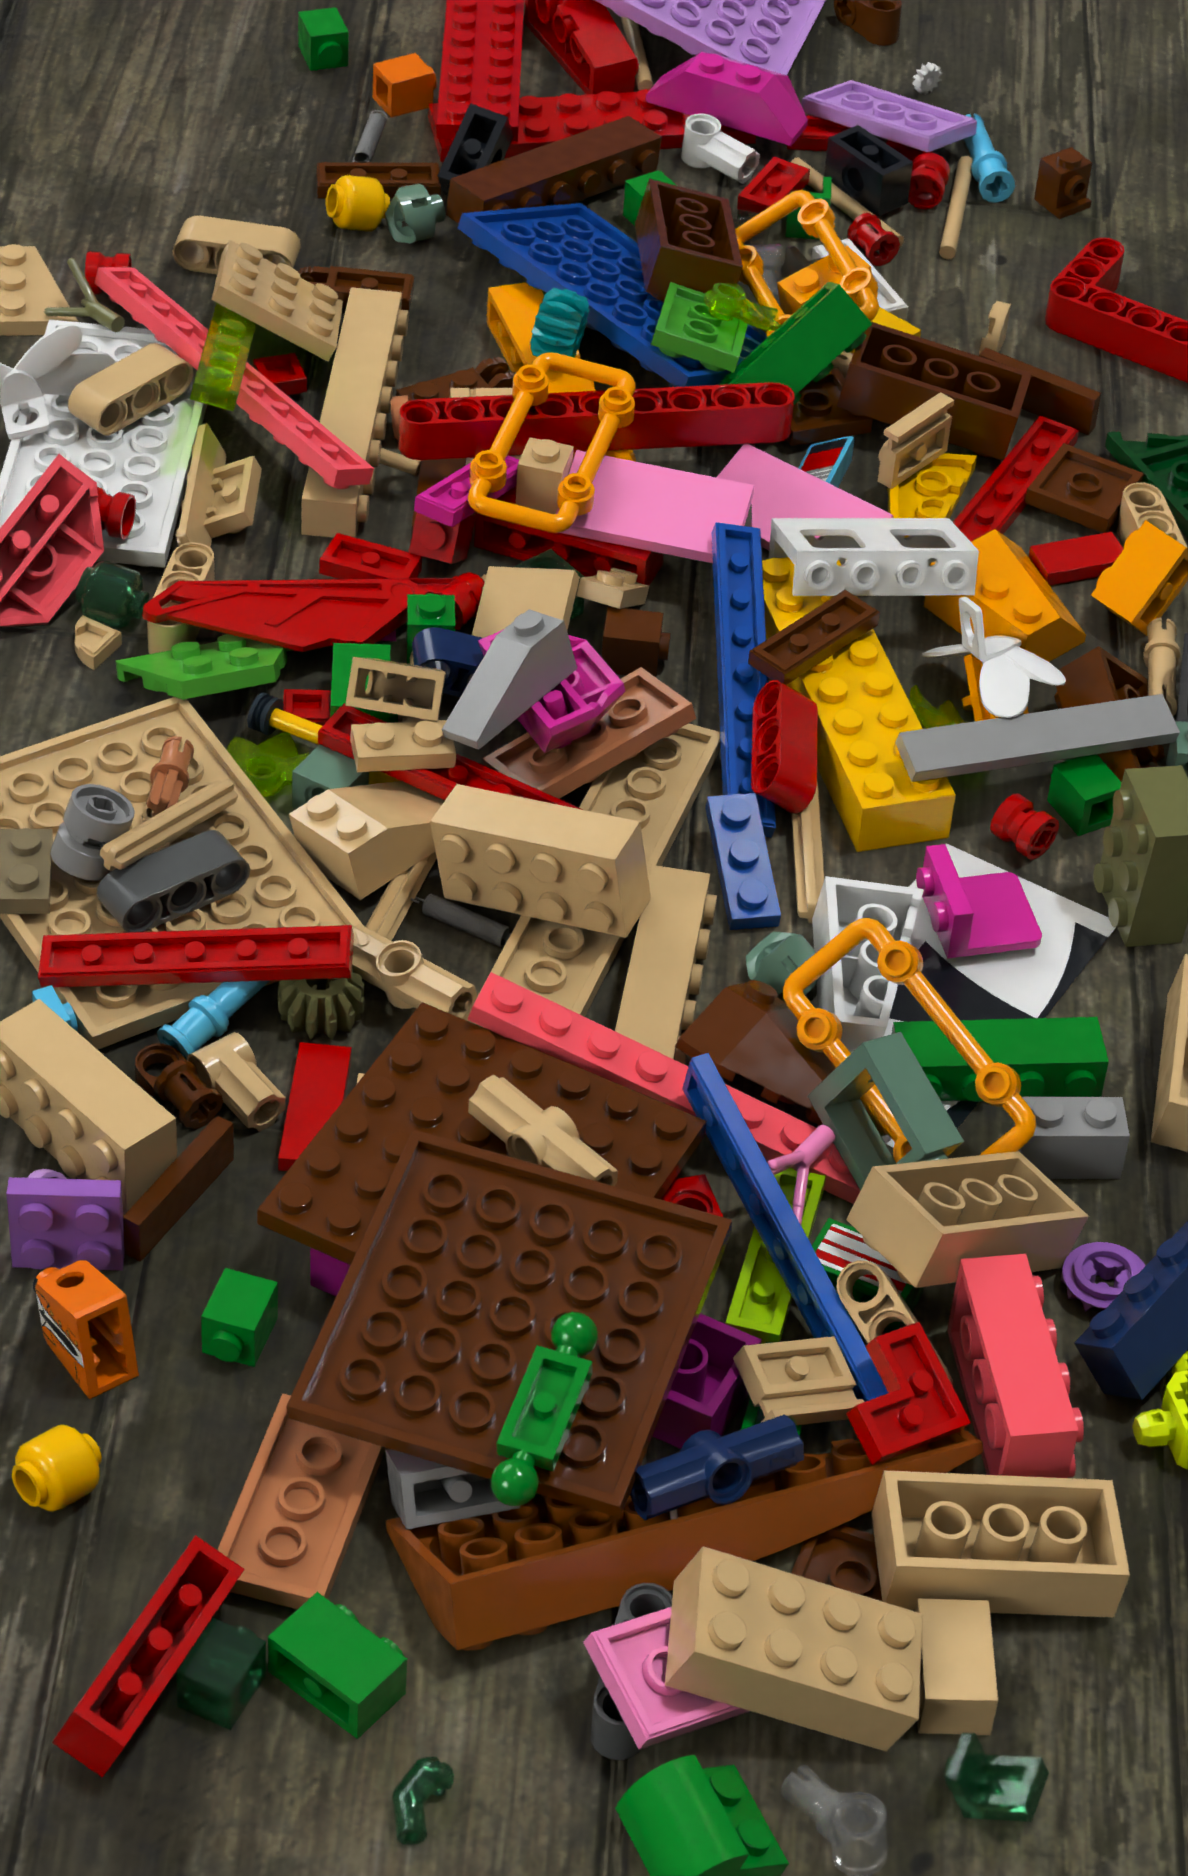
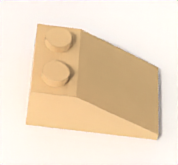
[289,781,445,900]

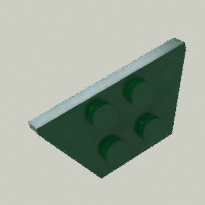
[1105,431,1188,538]

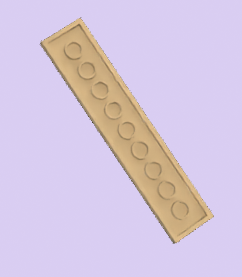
[466,723,721,1028]

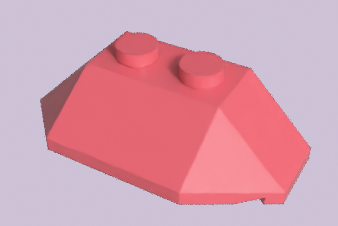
[0,454,104,627]

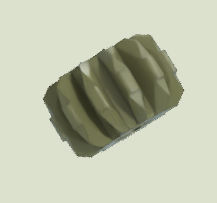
[278,970,364,1041]

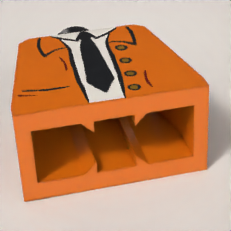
[33,1260,139,1399]

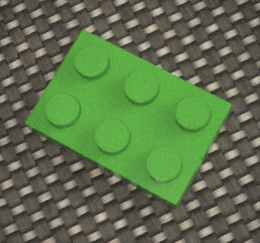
[651,282,752,372]

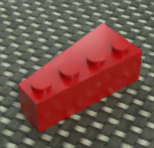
[524,0,639,95]

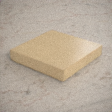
[472,566,580,638]

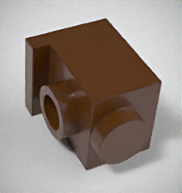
[1034,147,1092,219]

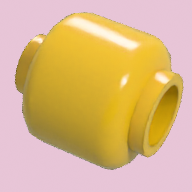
[326,175,390,231]
[12,1424,102,1512]

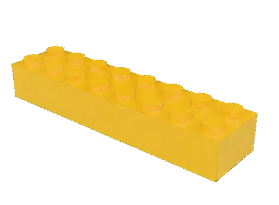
[762,557,956,852]

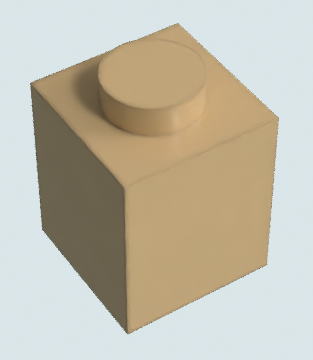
[516,437,574,514]

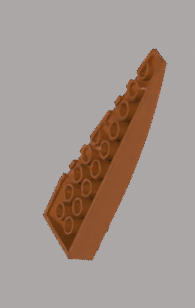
[386,1429,984,1651]

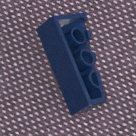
[1074,1221,1188,1400]

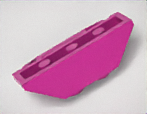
[645,52,808,146]
[478,629,626,753]

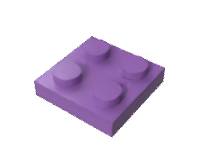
[7,1177,125,1271]

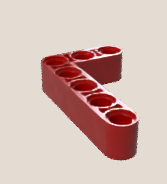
[1045,238,1188,383]

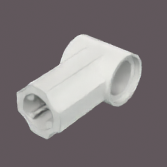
[681,114,760,184]

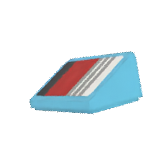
[798,436,854,488]

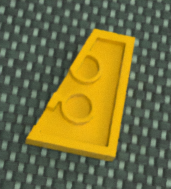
[888,453,977,538]

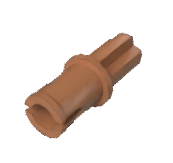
[146,736,194,816]

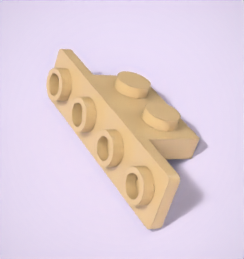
[176,423,262,547]

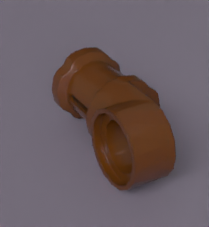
[135,1044,223,1129]

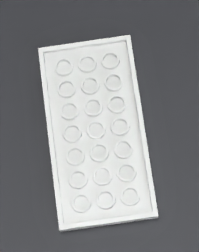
[0,319,221,568]

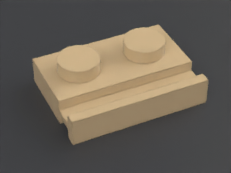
[878,392,954,489]
[733,1336,864,1425]

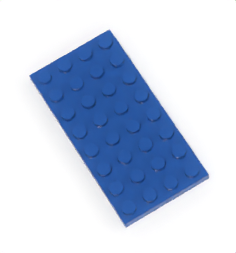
[457,203,767,387]

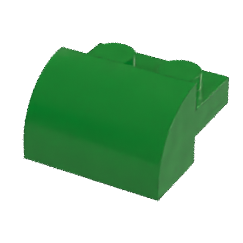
[615,1754,789,1876]

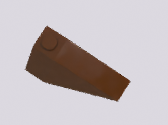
[1054,646,1165,782]
[675,980,892,1143]

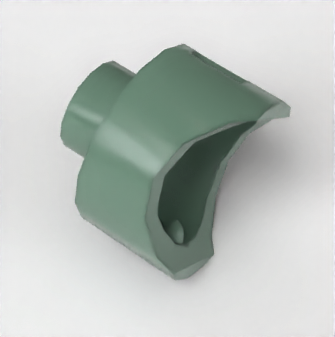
[385,183,445,243]
[746,931,818,995]

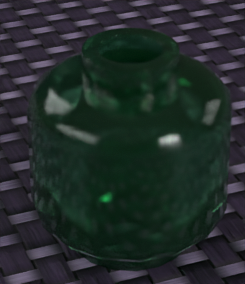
[75,560,149,629]

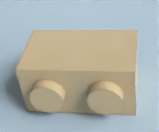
[915,1598,998,1735]

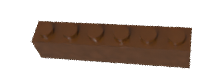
[446,116,662,224]

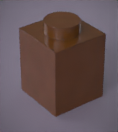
[602,607,671,677]

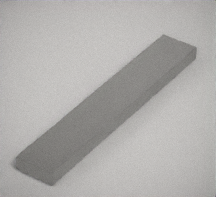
[895,694,1180,782]

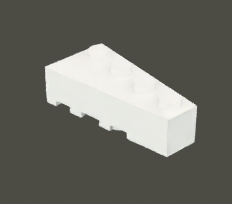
[812,876,924,1053]

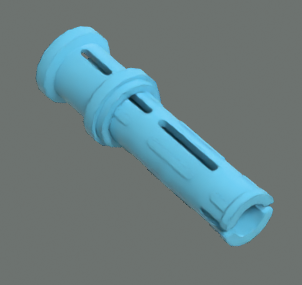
[964,114,1015,203]
[157,981,269,1060]

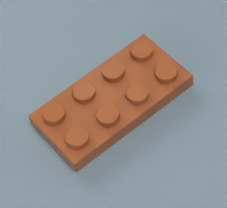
[482,667,696,799]
[218,1394,386,1609]

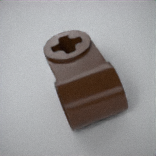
[834,0,902,46]

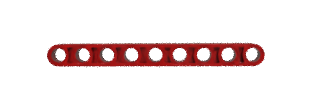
[398,382,795,460]

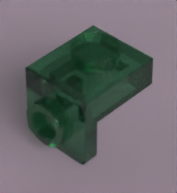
[945,1732,1049,1822]

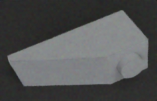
[442,609,578,750]

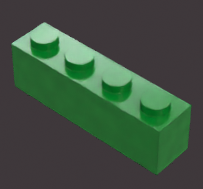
[717,282,872,405]
[891,1017,1109,1102]

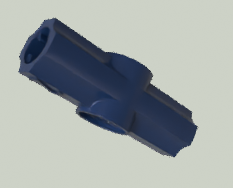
[630,1414,804,1520]

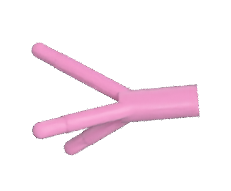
[768,1125,835,1225]

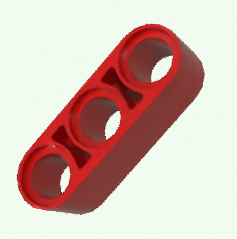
[751,680,818,814]

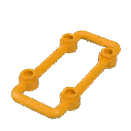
[735,190,879,337]
[467,352,636,533]
[783,918,1036,1163]

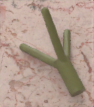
[44,258,125,332]

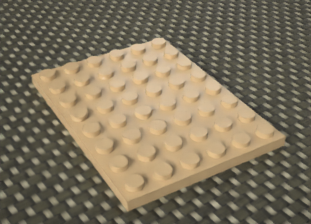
[0,697,365,1050]

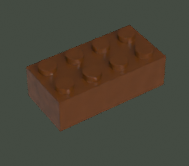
[635,179,743,302]
[837,322,1032,460]

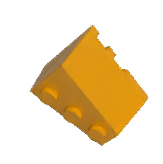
[924,529,1086,662]

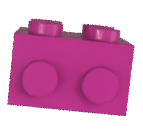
[916,844,1042,959]

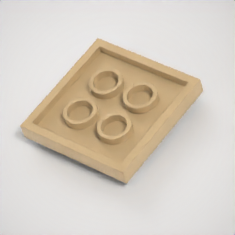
[212,240,343,361]

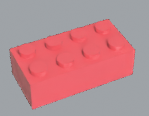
[947,1254,1084,1478]

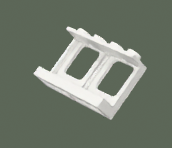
[769,518,979,596]

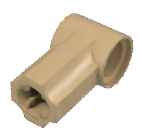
[187,1032,285,1132]

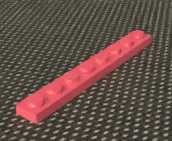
[467,972,860,1204]

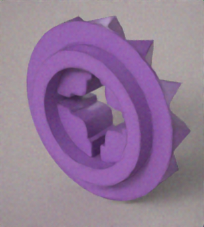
[1061,1242,1145,1312]

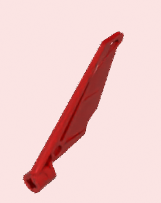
[142,572,485,652]

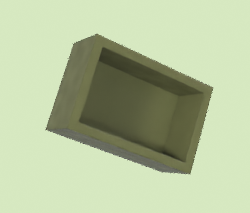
[1093,765,1188,947]

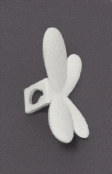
[0,324,116,439]
[922,597,1066,718]

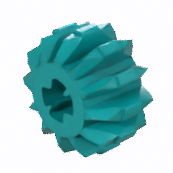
[530,288,590,358]

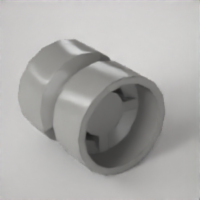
[50,784,135,881]

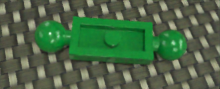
[491,1312,598,1507]

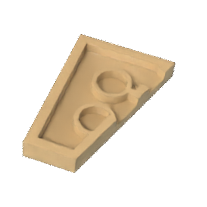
[0,244,78,336]

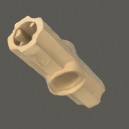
[347,924,478,1020]
[468,1074,618,1186]

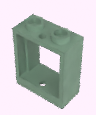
[807,1032,964,1191]

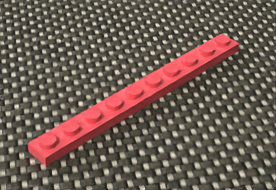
[95,267,374,489]

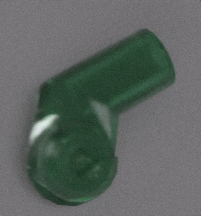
[392,1756,454,1845]

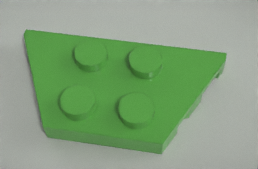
[115,634,293,700]

